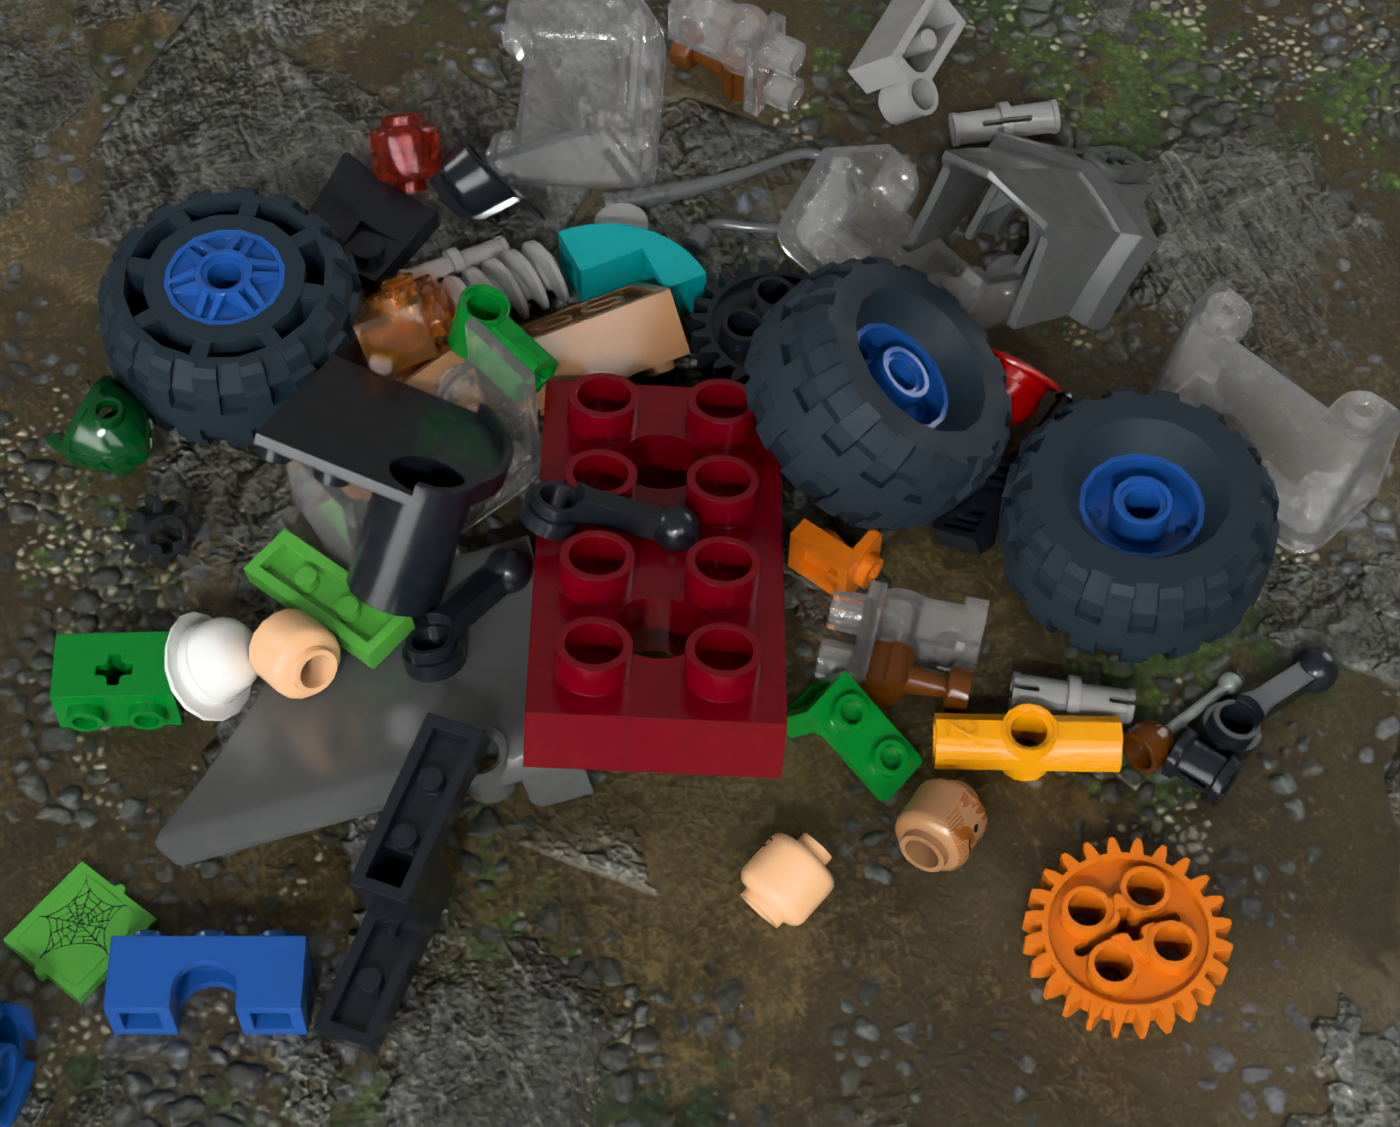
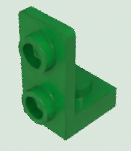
[786,670,922,801]

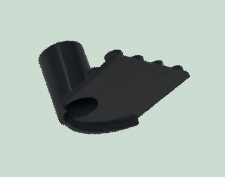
[253,355,514,617]

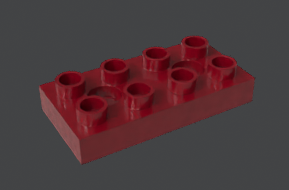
[523,373,787,778]

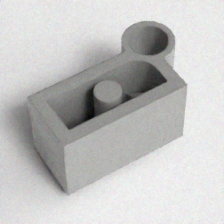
[848,0,966,125]

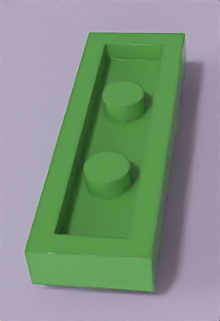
[243,528,416,669]

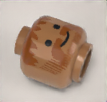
[895,778,988,872]

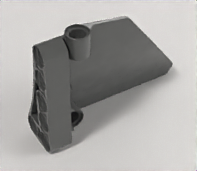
[155,535,595,866]

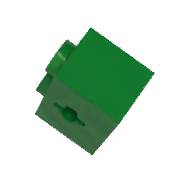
[50,631,184,732]

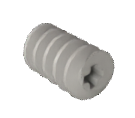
[442,240,569,324]

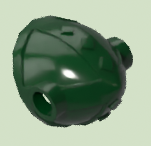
[46,375,154,476]

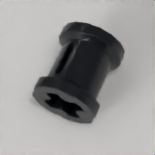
[1161,729,1244,807]

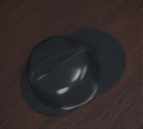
[430,127,546,221]

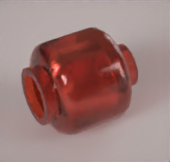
[369,113,442,194]

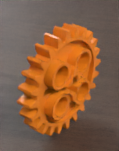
[1022,837,1233,1039]

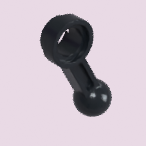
[519,480,701,552]
[402,546,532,682]
[1197,646,1339,760]

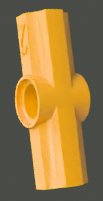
[932,703,1123,782]

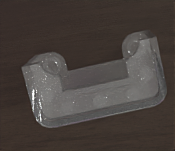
[486,0,666,190]
[778,144,1026,333]
[1148,281,1400,553]

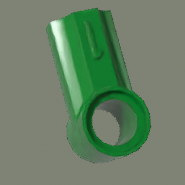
[447,284,558,399]

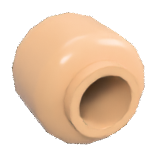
[249,608,341,699]
[740,833,834,928]

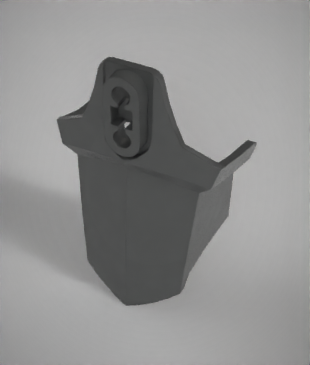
[901,132,1159,331]

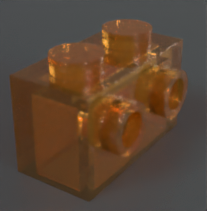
[353,272,455,376]

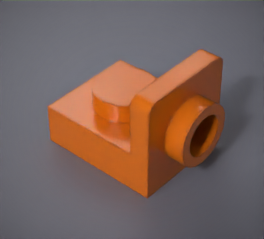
[788,518,884,603]

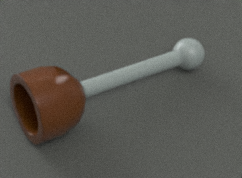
[1122,672,1242,775]

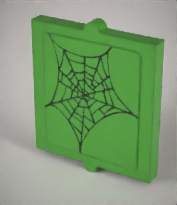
[3,861,159,1005]

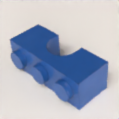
[103,930,313,1034]

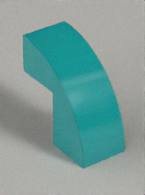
[558,223,706,318]

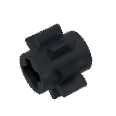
[117,494,196,570]

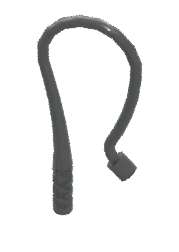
[601,147,862,254]

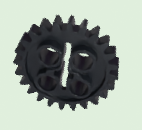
[688,260,811,385]

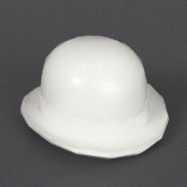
[164,612,258,721]

